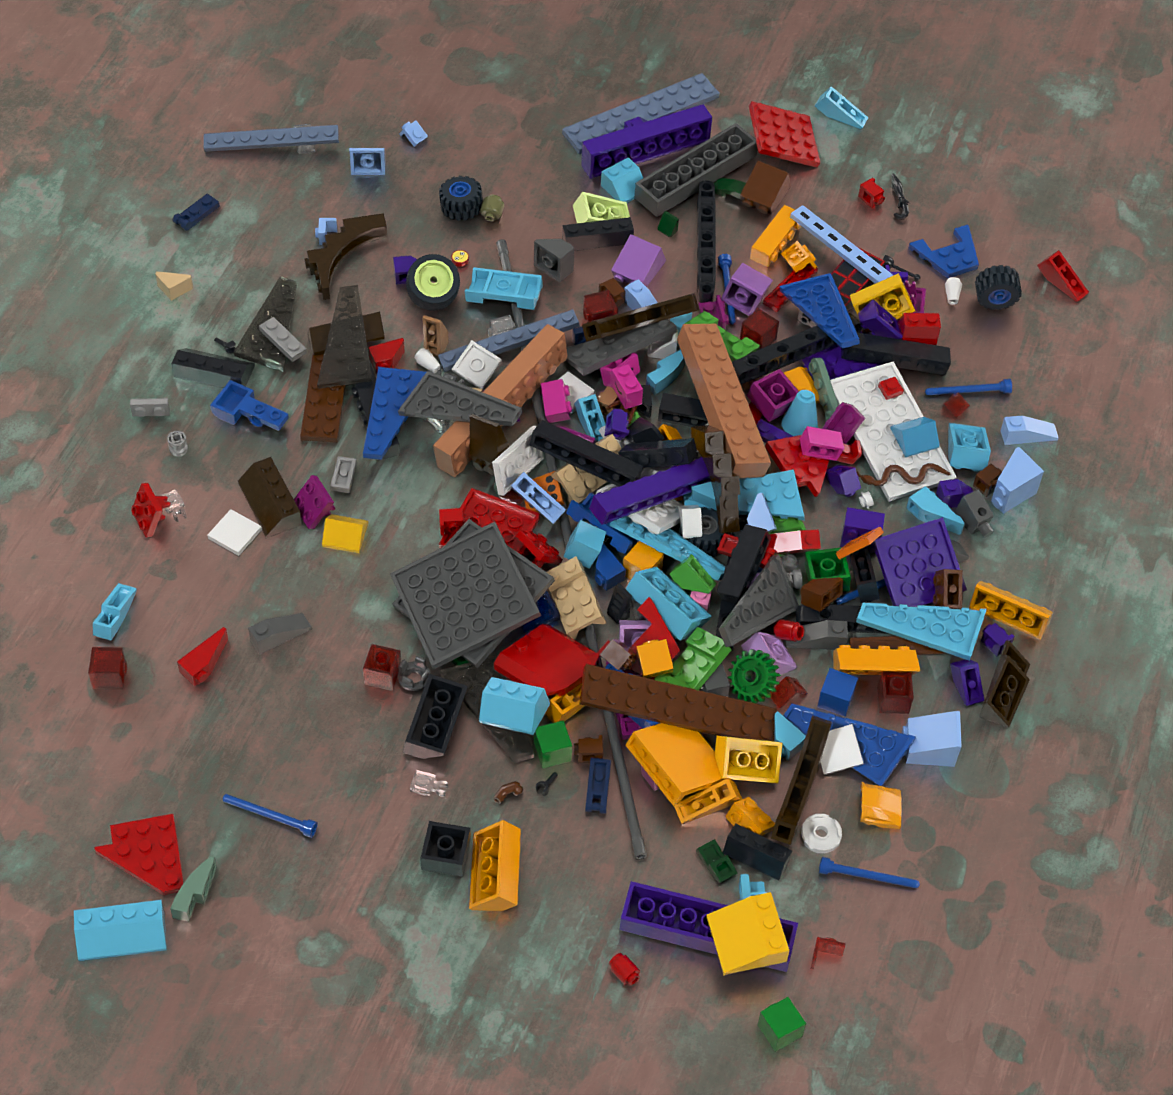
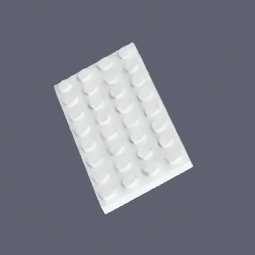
[830,361,957,502]

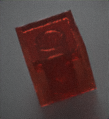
[583,290,618,323]
[740,308,780,349]
[363,644,401,691]
[88,647,127,689]
[877,672,914,714]

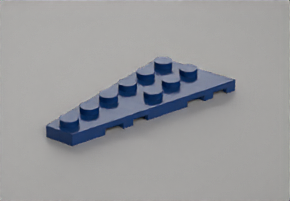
[780,273,860,348]
[363,367,426,460]
[783,703,916,786]

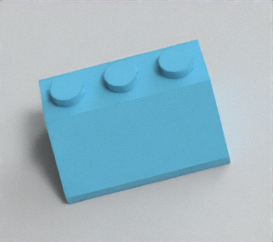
[479,677,550,735]

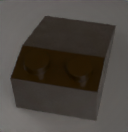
[469,414,510,476]

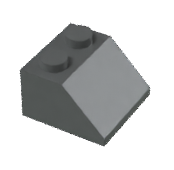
[534,239,575,283]

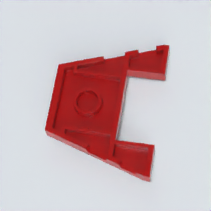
[597,597,680,680]

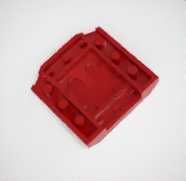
[494,624,600,696]

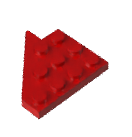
[765,435,829,497]
[94,814,184,895]

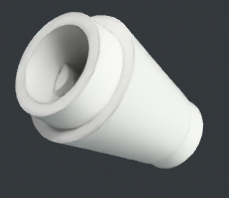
[945,277,962,305]
[414,348,441,373]

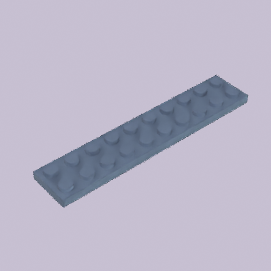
[562,73,720,154]

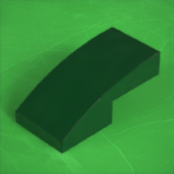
[714,178,746,199]
[696,839,738,884]

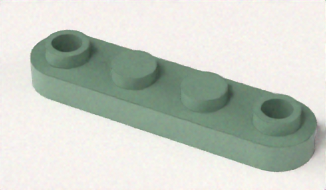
[809,358,838,421]

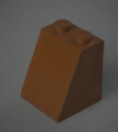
[740,161,791,214]

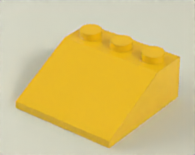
[706,892,789,975]

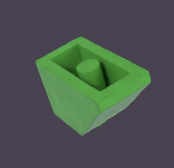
[670,554,717,593]

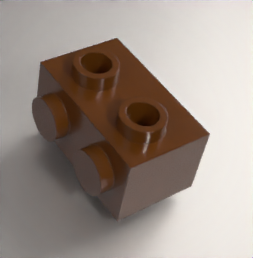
[933,569,963,609]

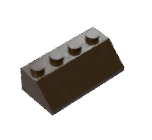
[238,457,302,538]

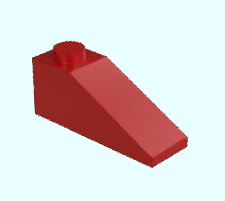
[1037,250,1089,302]
[768,529,821,554]
[177,627,228,687]

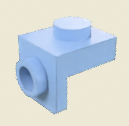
[399,120,428,147]
[315,218,337,245]

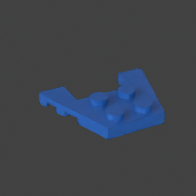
[908,224,979,279]

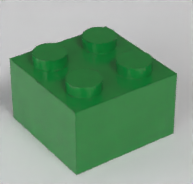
[805,547,851,592]

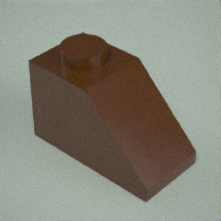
[800,577,843,612]

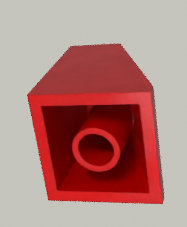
[898,313,941,345]

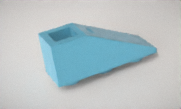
[906,486,965,535]

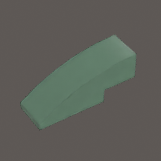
[170,856,217,922]

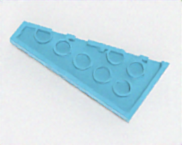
[683,469,805,521]
[609,516,725,581]
[856,603,987,661]

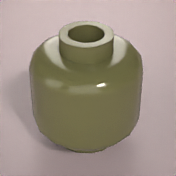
[480,194,505,222]

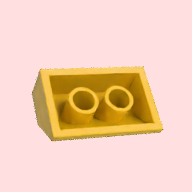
[850,273,915,333]
[715,736,782,783]

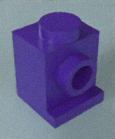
[604,409,629,440]
[981,623,1015,657]

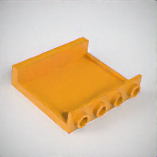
[625,723,725,806]

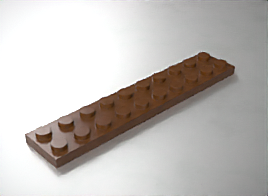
[579,664,777,741]

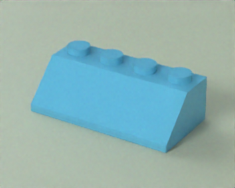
[626,567,712,641]
[74,900,167,961]

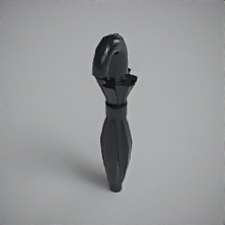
[891,173,910,220]

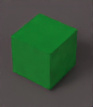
[534,720,572,769]
[757,997,806,1052]

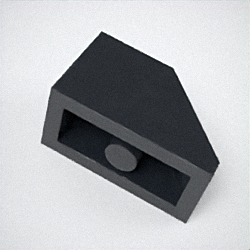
[626,417,664,443]

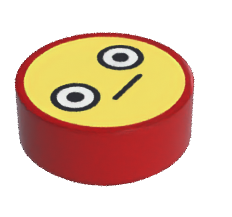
[451,250,469,267]

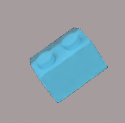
[948,423,991,472]

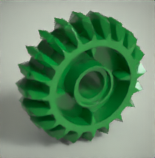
[727,649,781,704]

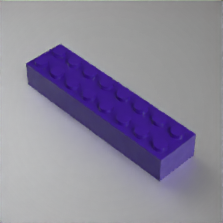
[581,104,712,179]
[619,881,798,972]

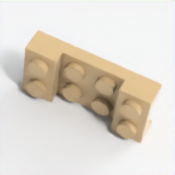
[551,434,622,505]
[547,556,607,640]

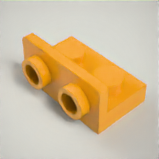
[781,241,817,273]

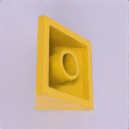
[322,514,369,553]

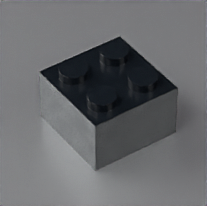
[420,821,471,877]

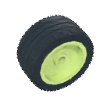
[406,254,460,311]

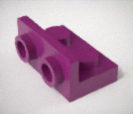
[698,295,729,330]
[822,402,866,444]

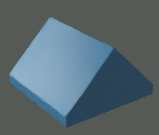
[890,417,940,458]

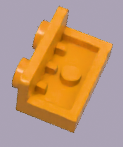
[725,797,775,836]

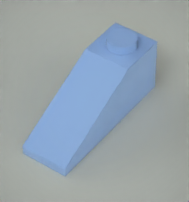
[624,279,657,325]
[1000,416,1059,445]
[511,472,566,524]

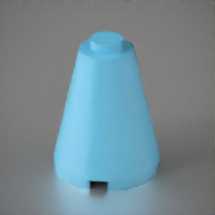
[781,390,818,436]

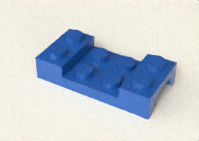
[566,492,639,554]

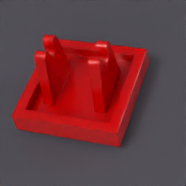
[131,483,171,537]
[516,530,563,568]

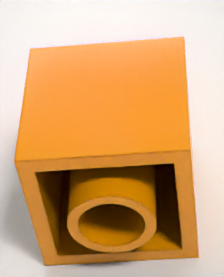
[623,541,664,580]
[637,639,674,678]

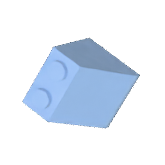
[991,447,1044,514]
[902,711,961,767]

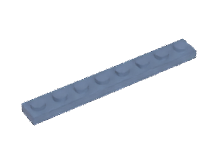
[204,125,339,152]
[438,309,580,372]

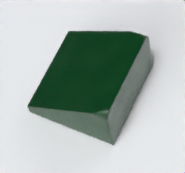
[657,211,679,237]

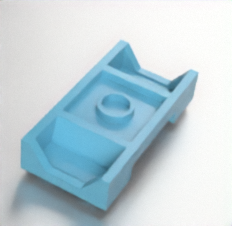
[465,267,543,310]

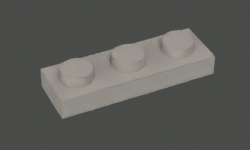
[259,317,307,362]

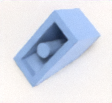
[746,493,777,533]

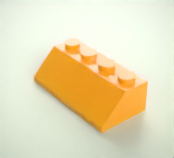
[969,581,1053,640]
[833,645,920,676]
[469,820,521,911]

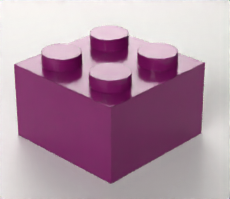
[746,369,799,422]

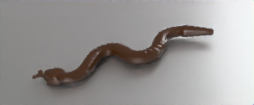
[857,463,950,486]

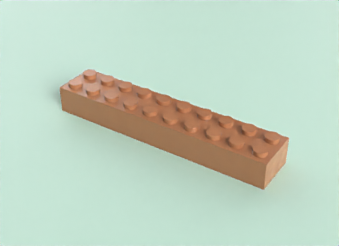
[433,324,567,478]
[677,324,771,478]

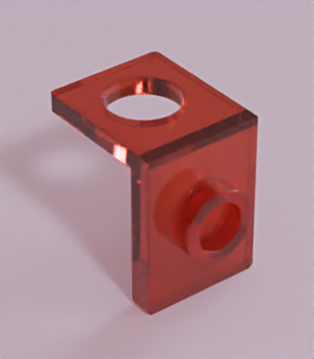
[770,676,808,709]
[810,937,846,969]

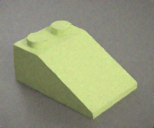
[573,192,630,223]

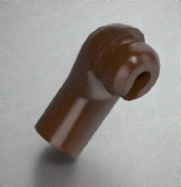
[493,781,523,804]

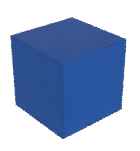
[817,668,858,717]

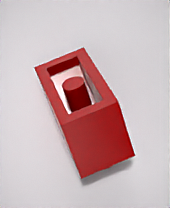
[369,338,405,374]

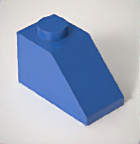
[595,543,626,591]

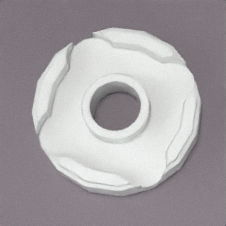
[800,814,842,853]

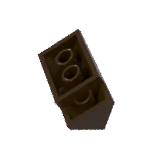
[307,311,385,356]
[980,640,1030,727]

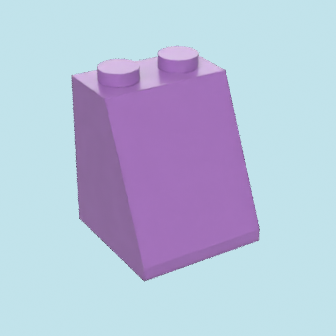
[611,234,666,287]
[721,263,773,317]

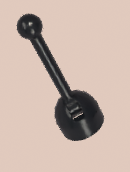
[883,255,921,281]

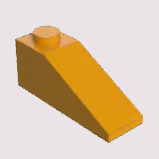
[545,683,584,723]
[674,778,742,824]

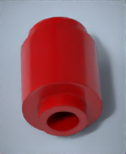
[774,619,804,642]
[609,953,640,985]

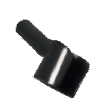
[214,337,237,354]
[536,772,558,796]

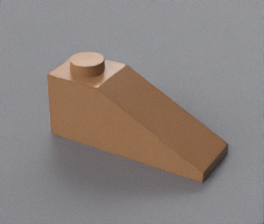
[422,315,449,357]

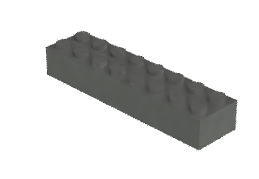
[634,123,758,217]

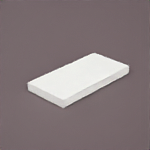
[492,426,544,496]

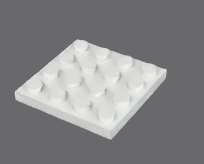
[596,479,684,534]

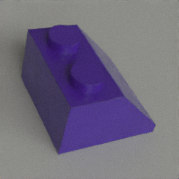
[858,300,903,339]

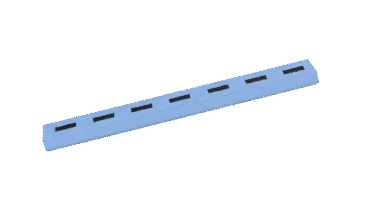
[790,205,893,284]

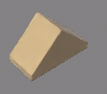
[155,271,193,301]

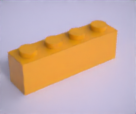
[750,205,801,267]

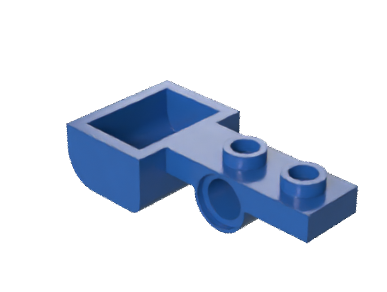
[210,380,289,431]

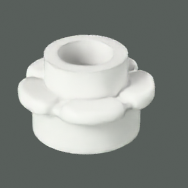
[858,491,874,509]

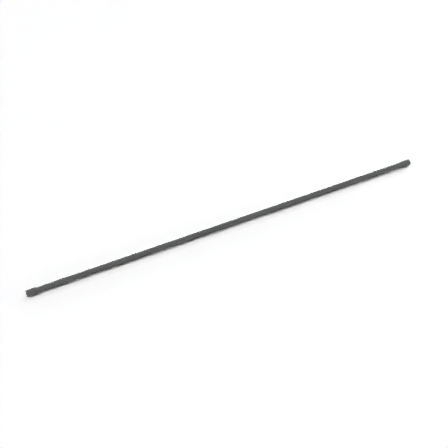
[496,239,647,859]

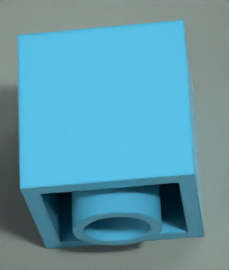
[563,520,606,569]

